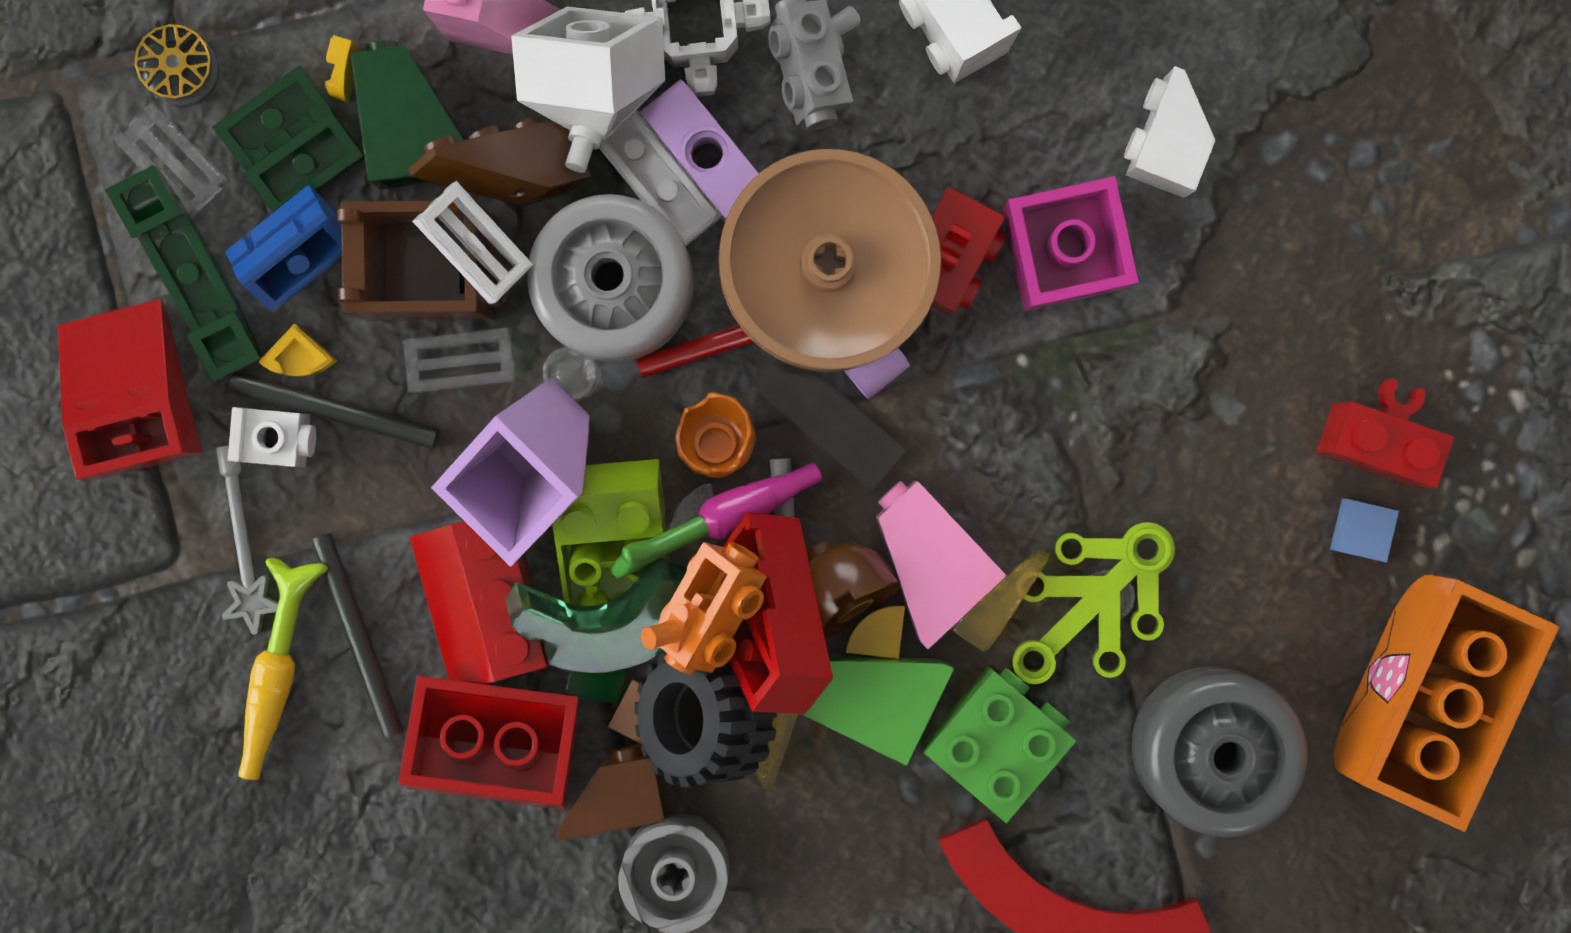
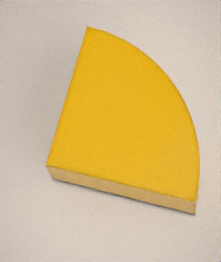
[325,35,362,103]
[259,323,338,377]
[845,605,905,659]

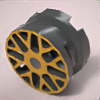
[135,24,220,108]

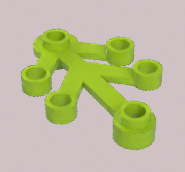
[1012,522,1175,684]

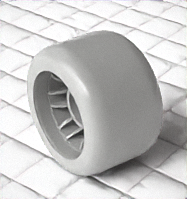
[527,194,694,362]

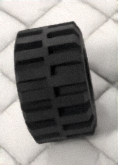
[634,652,777,787]

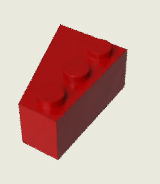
[723,512,833,714]

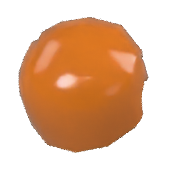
[675,392,757,478]

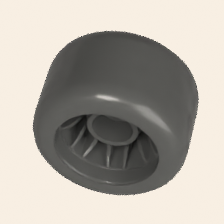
[1131,666,1308,838]

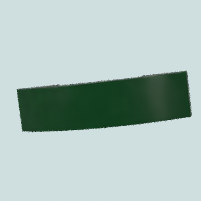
[104,165,262,382]

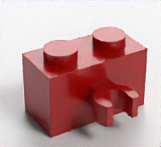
[931,187,1007,316]
[1316,379,1455,488]

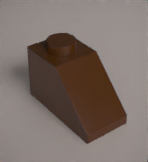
[556,744,668,841]

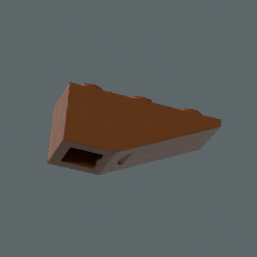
[408,115,591,207]

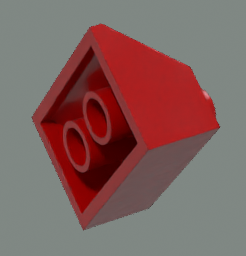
[410,521,555,684]
[398,676,579,810]

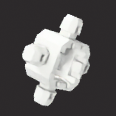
[624,0,771,97]

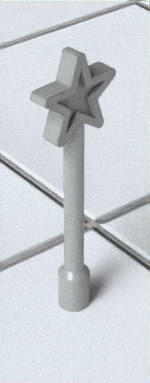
[216,446,278,635]

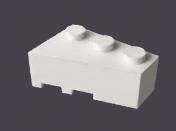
[899,0,1021,84]

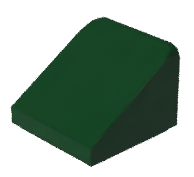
[565,641,631,704]

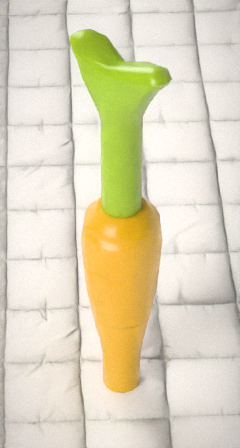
[238,558,328,780]

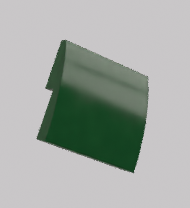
[212,65,364,213]

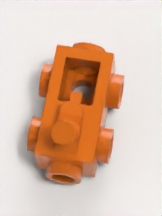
[641,542,767,675]

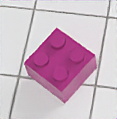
[1001,176,1139,312]

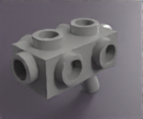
[769,0,861,131]

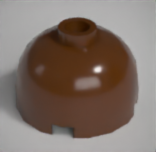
[807,541,900,639]

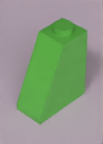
[801,655,954,766]

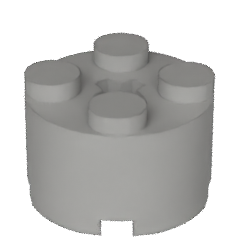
[618,813,729,933]

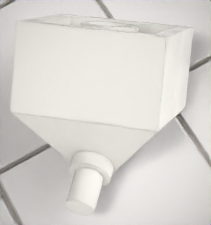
[511,7,665,173]

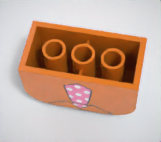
[1334,575,1560,832]

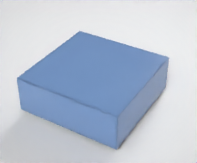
[1330,499,1399,563]

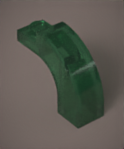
[505,557,687,673]

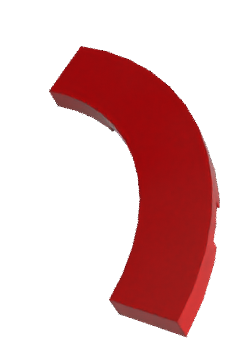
[937,817,1212,933]

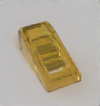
[951,549,1050,652]

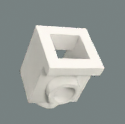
[227,407,316,467]

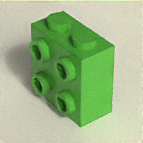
[920,666,1076,823]

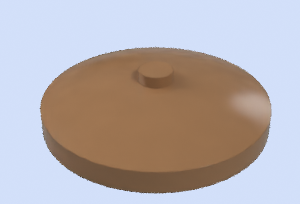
[718,149,941,372]

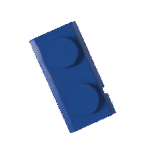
[225,185,342,312]

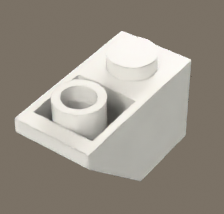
[1124,66,1215,198]

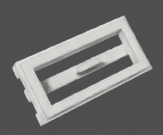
[412,181,533,304]

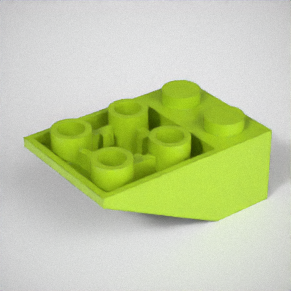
[552,459,672,637]

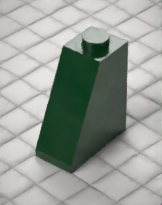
[351,40,466,189]

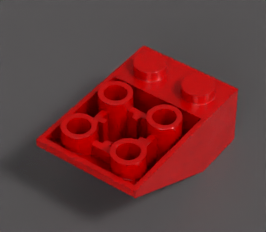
[58,299,202,480]

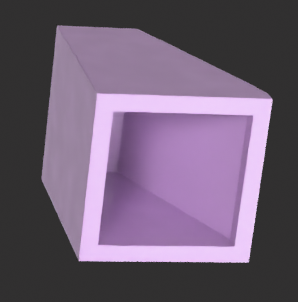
[431,377,590,567]

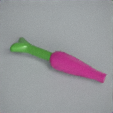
[612,462,822,579]

